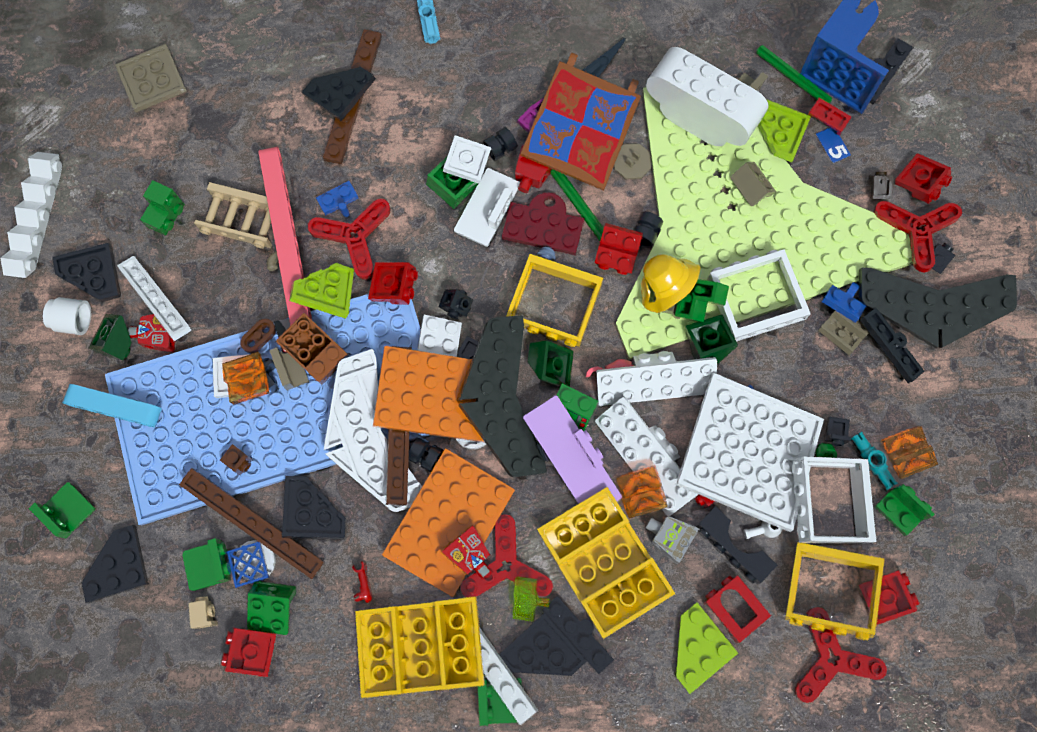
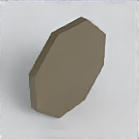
[614,144,652,179]

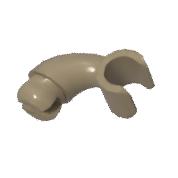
[266,251,278,271]

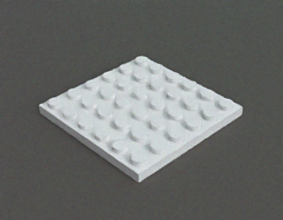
[676,373,824,532]

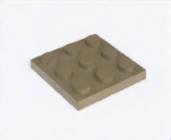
[115,44,187,113]

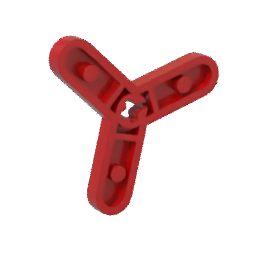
[308,199,391,280]
[874,201,962,273]
[461,514,553,598]
[795,607,887,703]

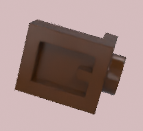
[220,444,253,475]

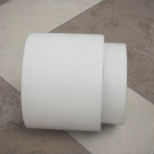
[43,297,91,335]

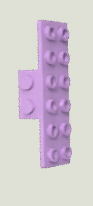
[523,396,622,504]

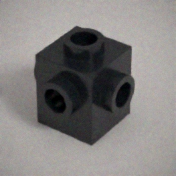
[438,289,473,319]

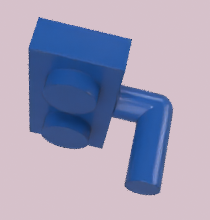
[316,181,359,217]

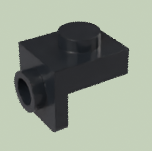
[932,242,955,274]
[256,359,280,393]
[825,416,851,447]

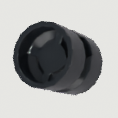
[483,127,518,161]
[633,211,663,247]
[408,436,444,473]

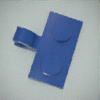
[822,282,866,323]

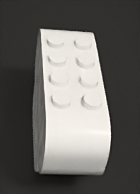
[646,47,768,146]

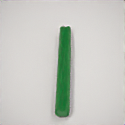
[756,45,833,104]
[551,169,604,241]

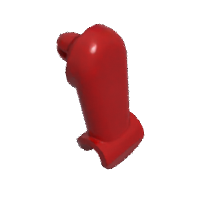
[352,561,373,603]

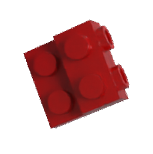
[895,153,952,204]
[595,223,643,275]
[368,262,418,305]
[859,569,920,625]
[221,627,276,677]

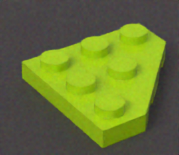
[758,99,811,162]
[289,263,354,319]
[675,602,738,694]

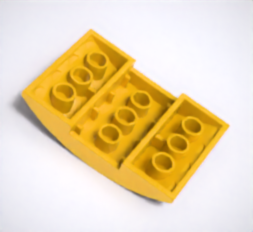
[537,487,675,639]
[355,597,485,698]

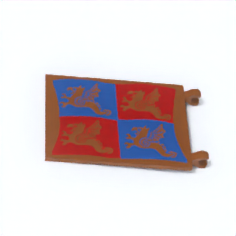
[520,53,641,191]

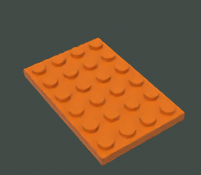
[373,346,485,443]
[382,448,515,597]

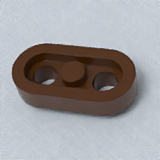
[240,319,276,354]

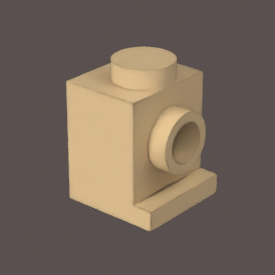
[189,596,218,629]

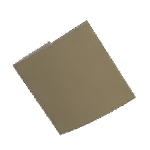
[818,310,869,355]

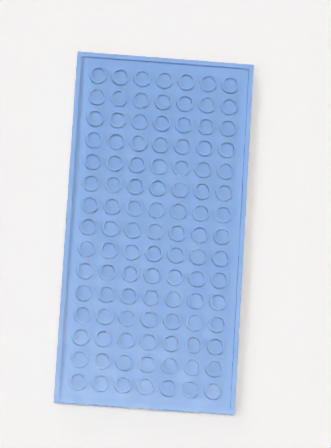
[105,294,429,525]

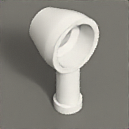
[743,521,782,539]

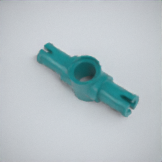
[851,432,898,490]

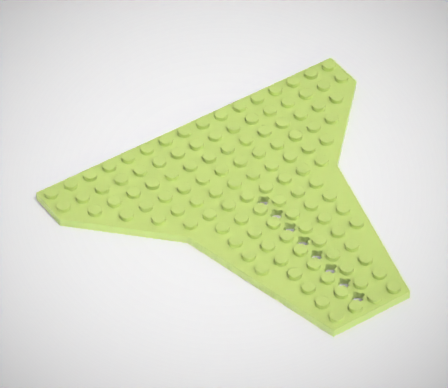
[616,87,913,360]

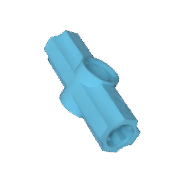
[417,0,440,44]

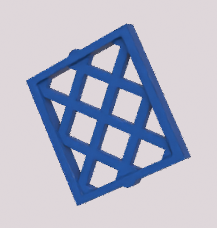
[227,542,269,588]

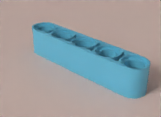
[62,384,162,428]

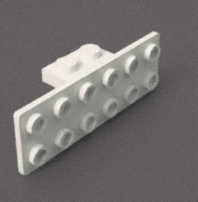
[596,351,717,406]
[595,397,698,516]

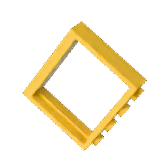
[506,254,603,347]
[785,542,884,640]

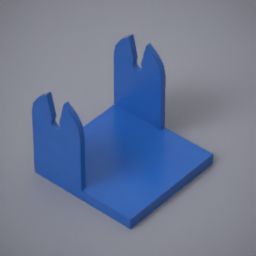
[800,0,889,114]

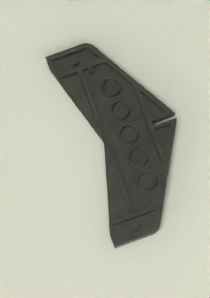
[859,268,1017,349]
[457,315,547,477]

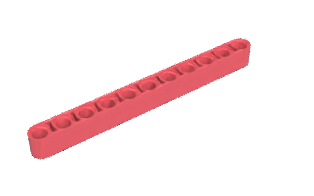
[258,146,312,326]

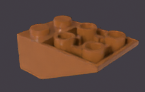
[276,313,350,385]

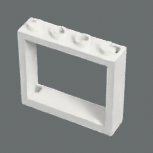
[707,250,811,342]
[792,457,876,544]

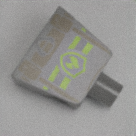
[646,516,699,564]

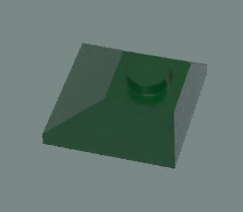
[89,314,132,361]
[685,314,738,364]
[528,340,574,387]

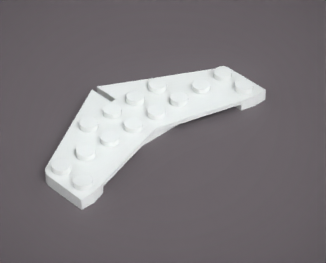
[324,349,422,512]

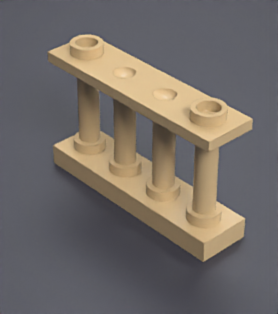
[194,182,272,249]

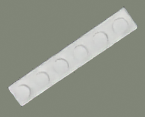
[117,256,191,341]
[479,627,538,725]

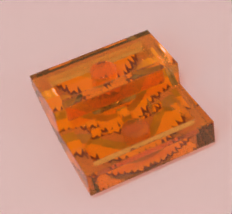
[222,352,269,405]
[881,426,938,479]
[616,465,667,519]

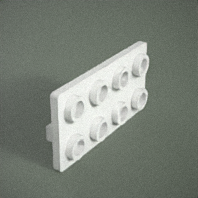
[454,168,520,247]

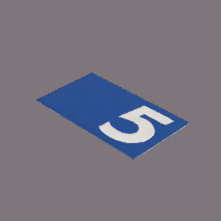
[816,127,851,163]

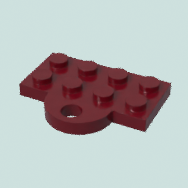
[502,192,584,256]

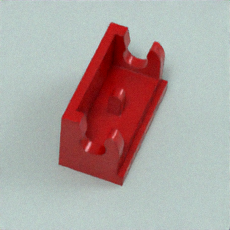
[808,98,851,136]

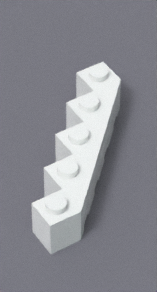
[1,152,62,278]

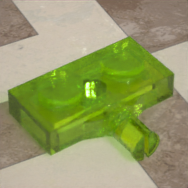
[513,576,550,622]

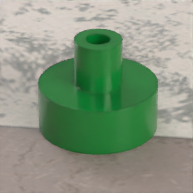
[815,443,837,458]

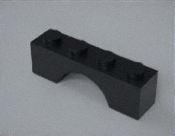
[696,506,778,584]

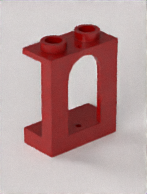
[703,575,771,643]

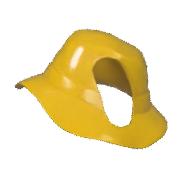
[641,254,700,313]

